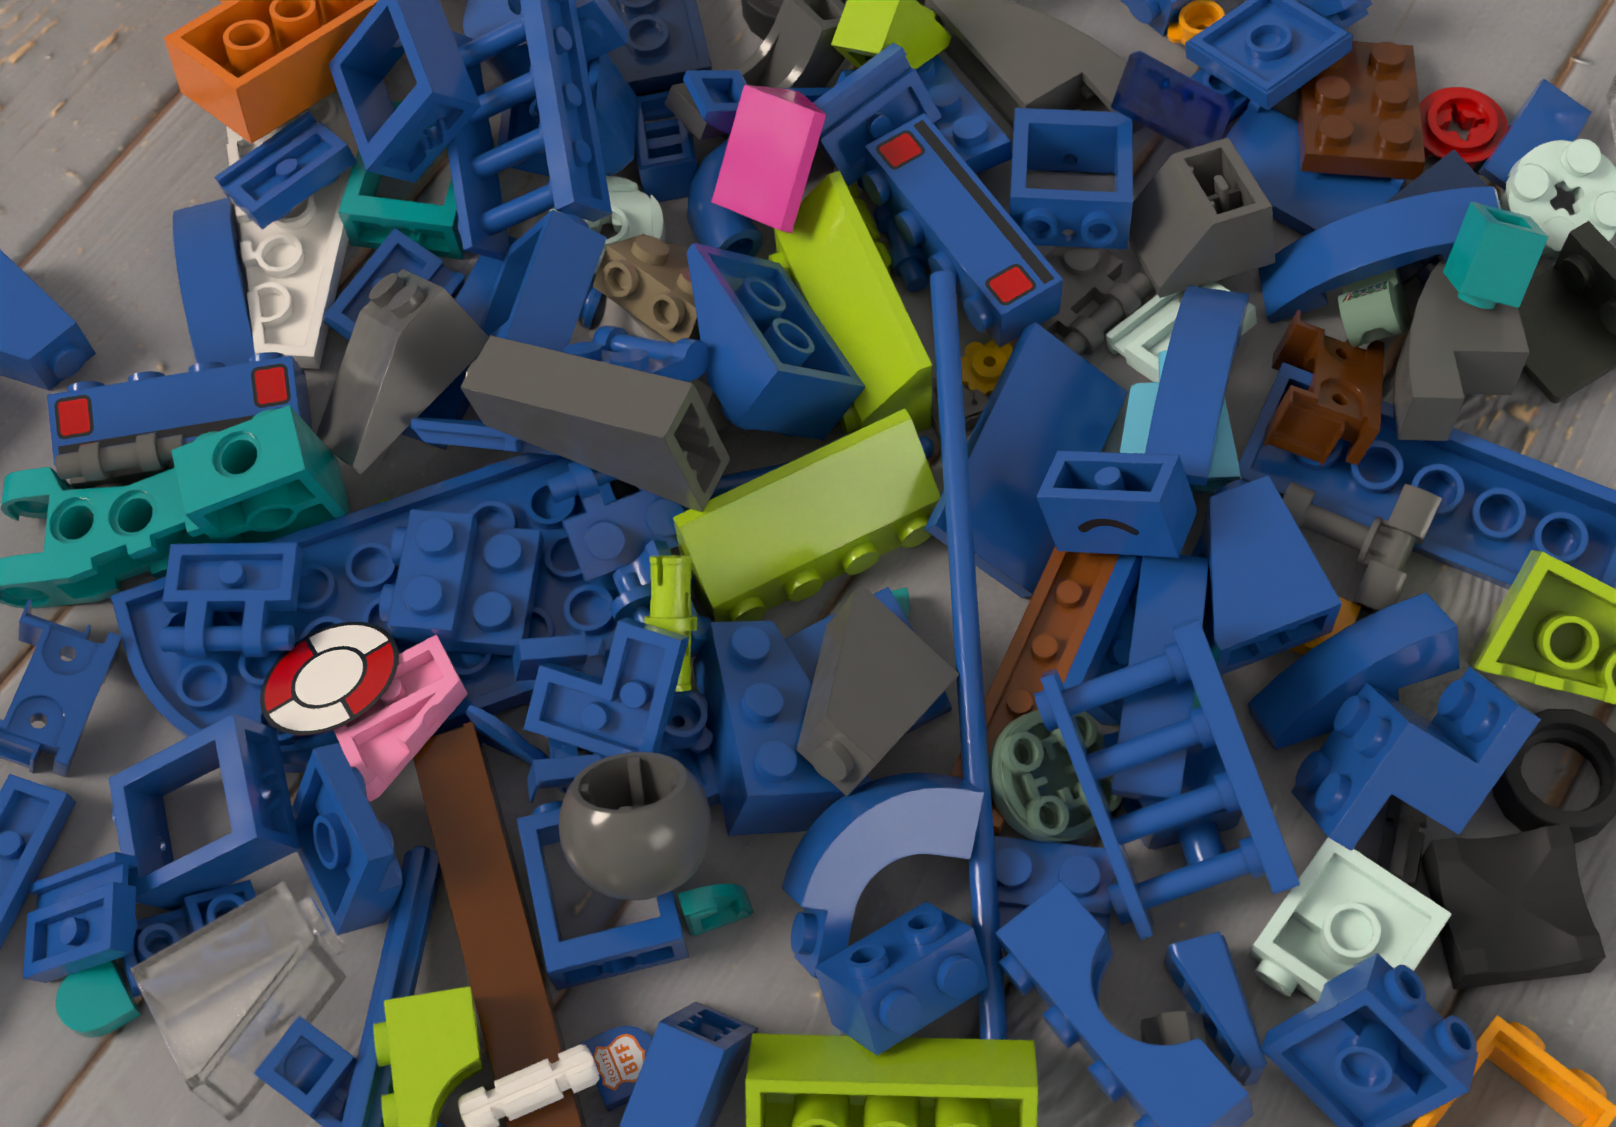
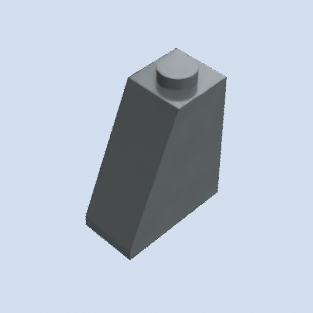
[797,584,959,796]

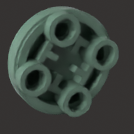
[989,710,1122,843]

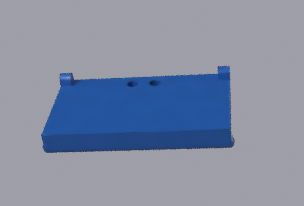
[1224,100,1408,236]

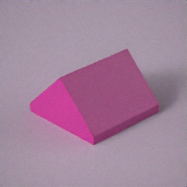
[712,85,826,233]

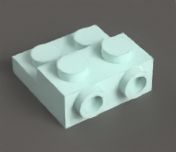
[1249,837,1452,1002]

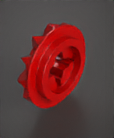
[1419,87,1508,169]

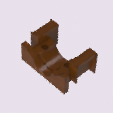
[1263,310,1385,466]

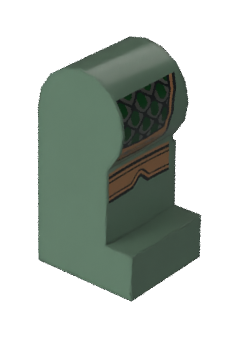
[1338,268,1412,348]

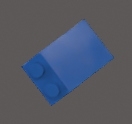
[686,243,865,440]

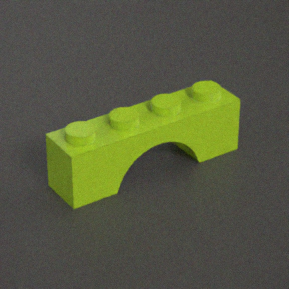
[373,986,483,1127]

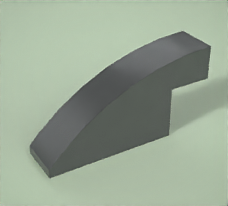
[925,0,1155,134]
[1393,257,1530,441]

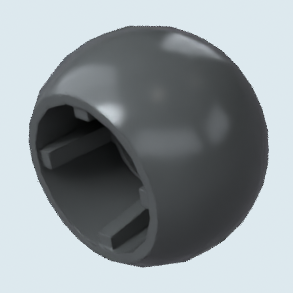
[559,752,712,901]

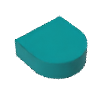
[55,960,142,1038]

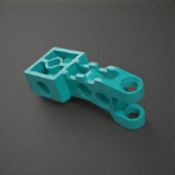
[0,405,351,609]

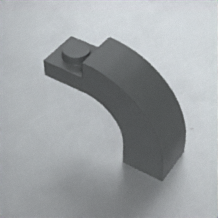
[665,0,845,140]

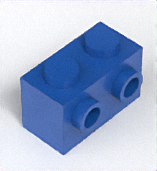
[814,901,990,1056]

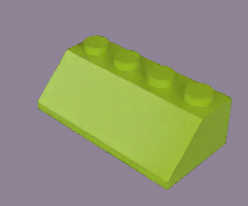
[769,170,932,434]
[673,408,941,622]
[746,1033,1038,1127]

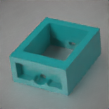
[338,100,495,260]

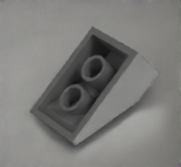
[316,269,489,475]

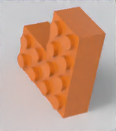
[164,0,400,144]

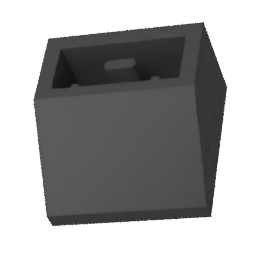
[1128,137,1275,298]

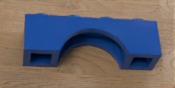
[995,881,1254,1127]

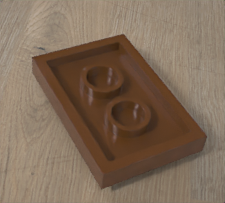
[1296,41,1425,180]

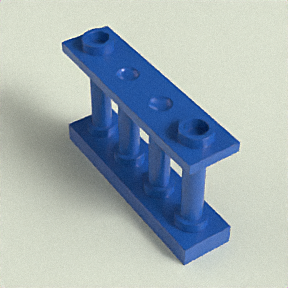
[447,0,612,261]
[1034,616,1300,940]

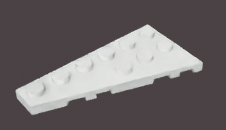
[226,90,358,369]

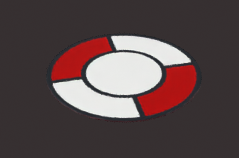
[260,622,399,735]

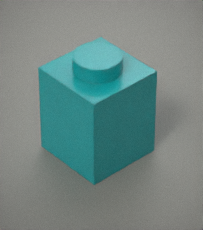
[1443,202,1549,309]

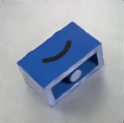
[1036,451,1198,558]

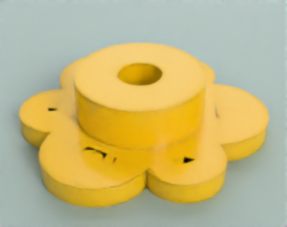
[961,340,1013,396]

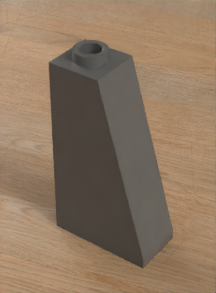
[460,336,730,512]

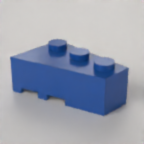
[692,621,872,836]

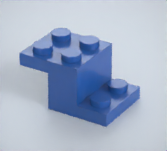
[1291,667,1541,851]

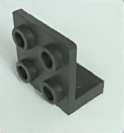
[1518,221,1616,404]

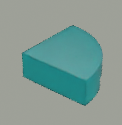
[677,884,754,936]

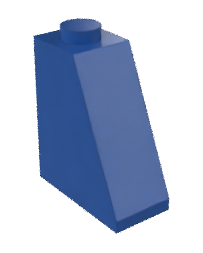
[0,249,96,391]
[1203,475,1342,675]
[619,1001,758,1127]

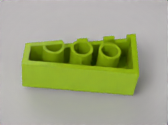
[1468,550,1616,705]

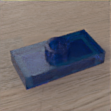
[1110,51,1235,149]

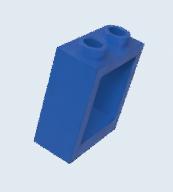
[328,0,481,183]
[1009,108,1133,250]
[463,209,607,373]
[108,714,300,911]
[517,801,689,991]

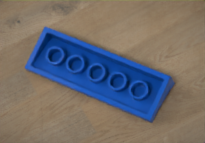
[1239,362,1616,590]

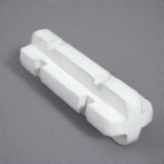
[458,1045,599,1127]

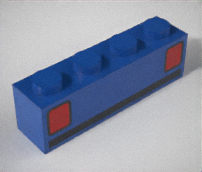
[862,113,1063,348]
[47,352,313,467]

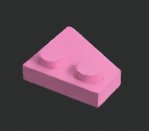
[334,634,468,802]

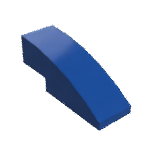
[1248,592,1460,750]

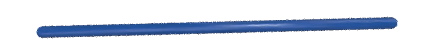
[930,271,1008,1040]

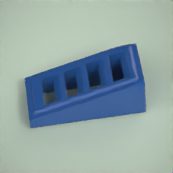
[635,91,699,202]
[1164,931,1267,1086]

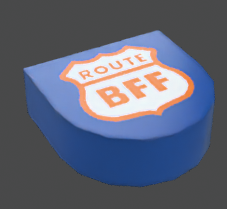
[580,1025,652,1111]

